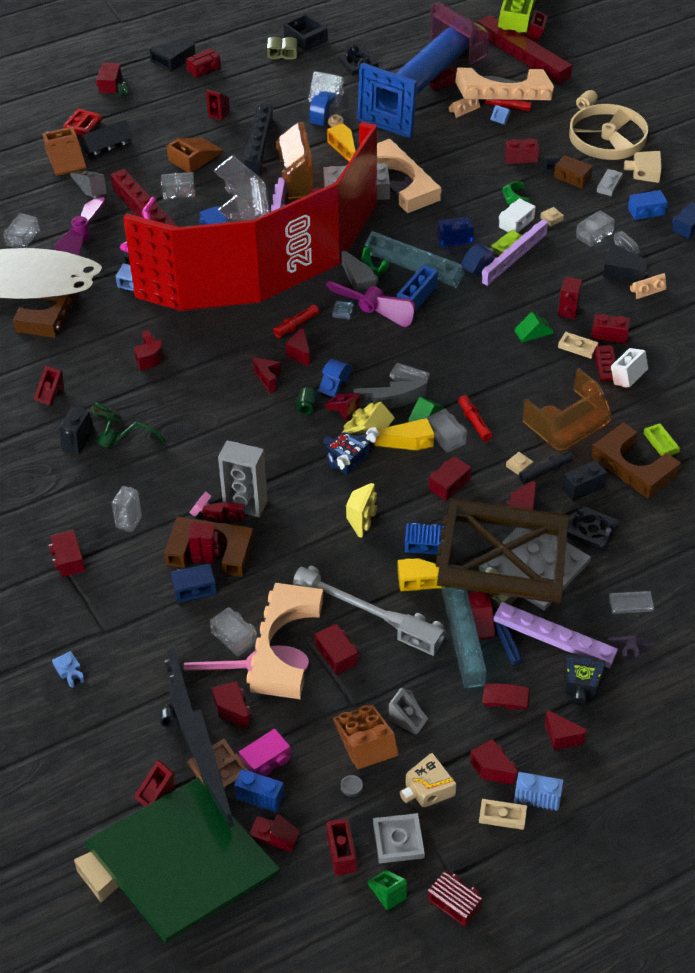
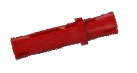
[485,99,532,112]
[273,304,319,338]
[458,395,493,442]

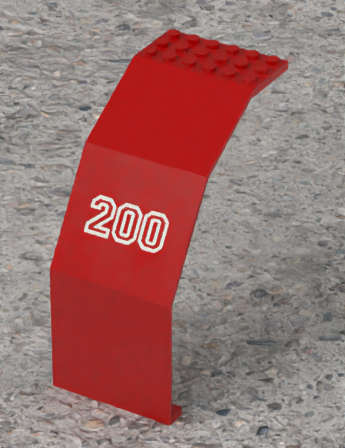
[123,122,377,311]

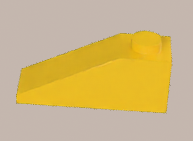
[327,123,356,161]
[374,418,434,450]
[398,559,448,591]

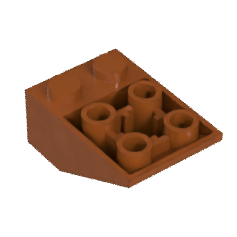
[42,127,86,176]
[167,137,224,174]
[333,705,398,770]

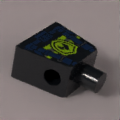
[564,654,606,705]

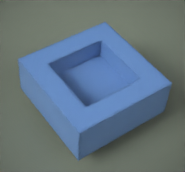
[490,105,511,125]

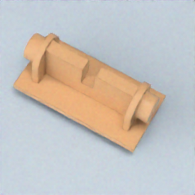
[449,98,480,118]
[630,273,666,299]

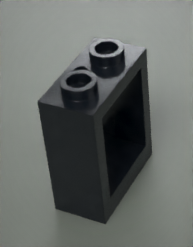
[283,13,328,51]

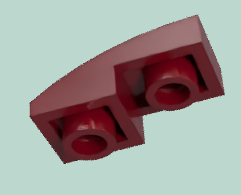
[203,503,246,524]
[482,684,530,710]

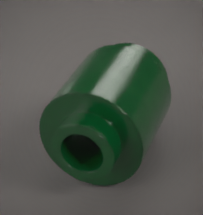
[297,387,317,415]

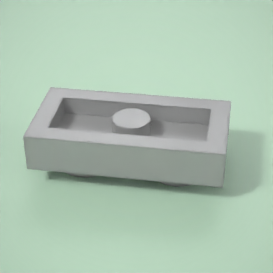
[596,169,623,196]

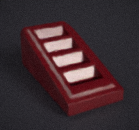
[428,66,457,90]
[594,345,616,381]

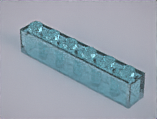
[364,231,464,288]
[441,587,486,688]

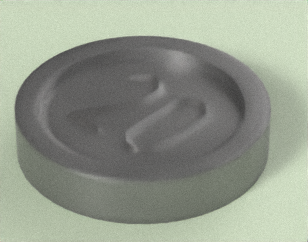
[341,775,363,797]

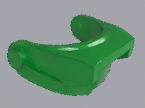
[502,181,531,205]
[361,246,389,278]

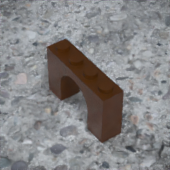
[13,283,79,338]
[591,422,681,499]
[164,517,254,577]

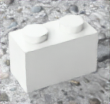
[499,198,535,233]
[611,348,648,387]

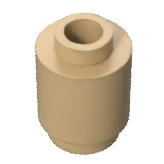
[576,90,597,110]

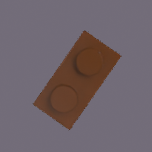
[554,155,593,188]

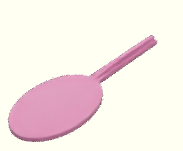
[184,646,309,672]

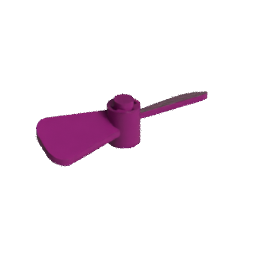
[54,197,105,256]
[326,281,415,327]

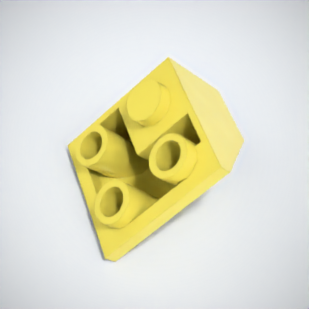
[343,401,395,435]
[346,483,377,538]

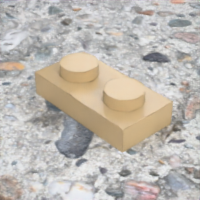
[558,332,598,358]
[479,799,527,830]

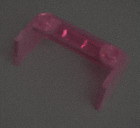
[430,2,489,64]

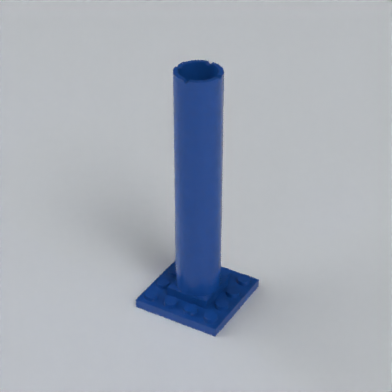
[357,18,478,139]

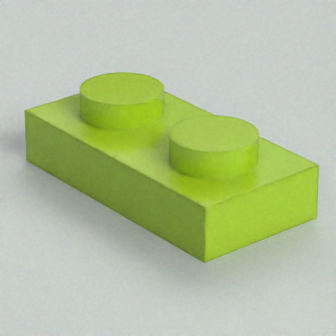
[491,230,523,256]

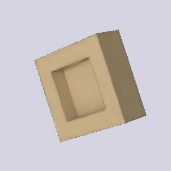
[540,207,564,226]
[506,452,533,475]

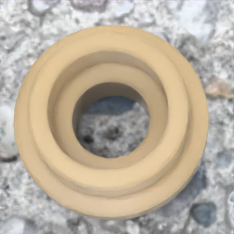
[328,115,343,128]

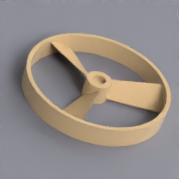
[569,104,648,160]

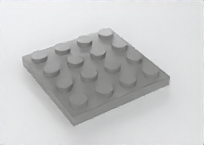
[479,528,591,611]

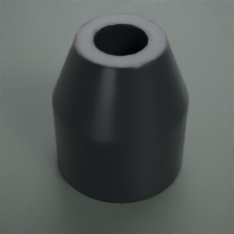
[160,704,178,728]

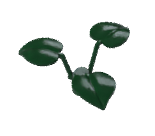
[91,401,165,450]

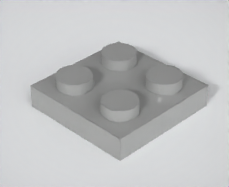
[373,813,425,863]

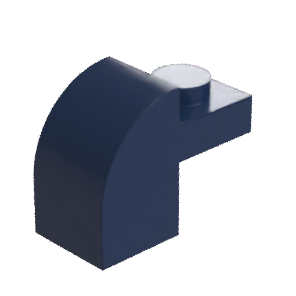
[460,243,496,275]

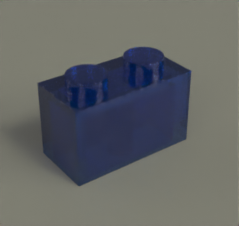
[437,217,474,246]

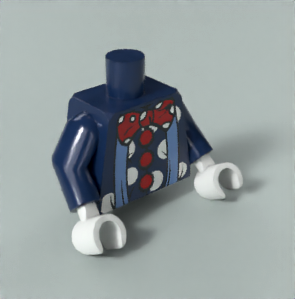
[323,427,380,476]

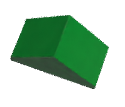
[514,312,554,342]
[408,397,444,423]
[367,870,407,910]

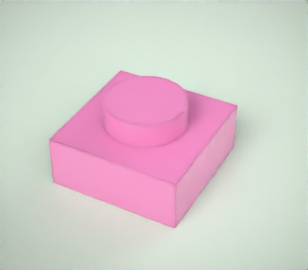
[189,491,211,517]

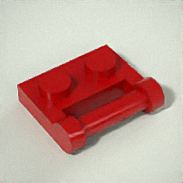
[63,109,103,137]

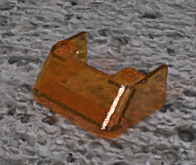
[276,121,313,199]
[523,368,611,450]

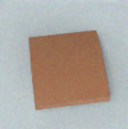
[187,739,249,788]

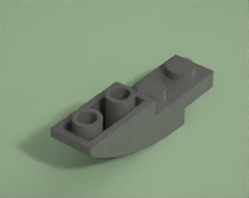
[354,380,427,409]

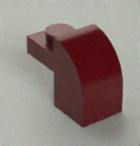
[133,330,163,371]

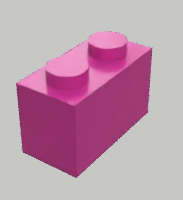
[239,729,291,777]

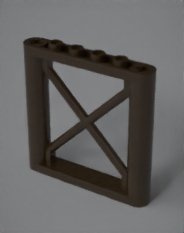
[436,498,568,604]

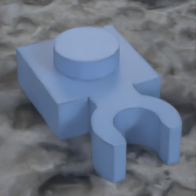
[52,651,84,688]

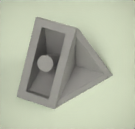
[389,688,428,734]

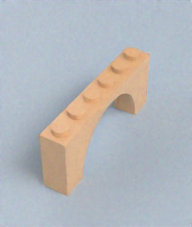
[455,68,554,100]
[377,139,441,213]
[247,583,323,699]

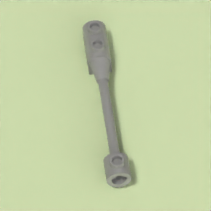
[293,566,446,656]

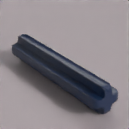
[493,613,522,665]

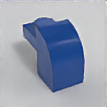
[309,91,335,126]
[318,359,353,397]

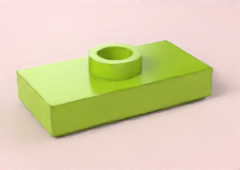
[643,423,680,456]

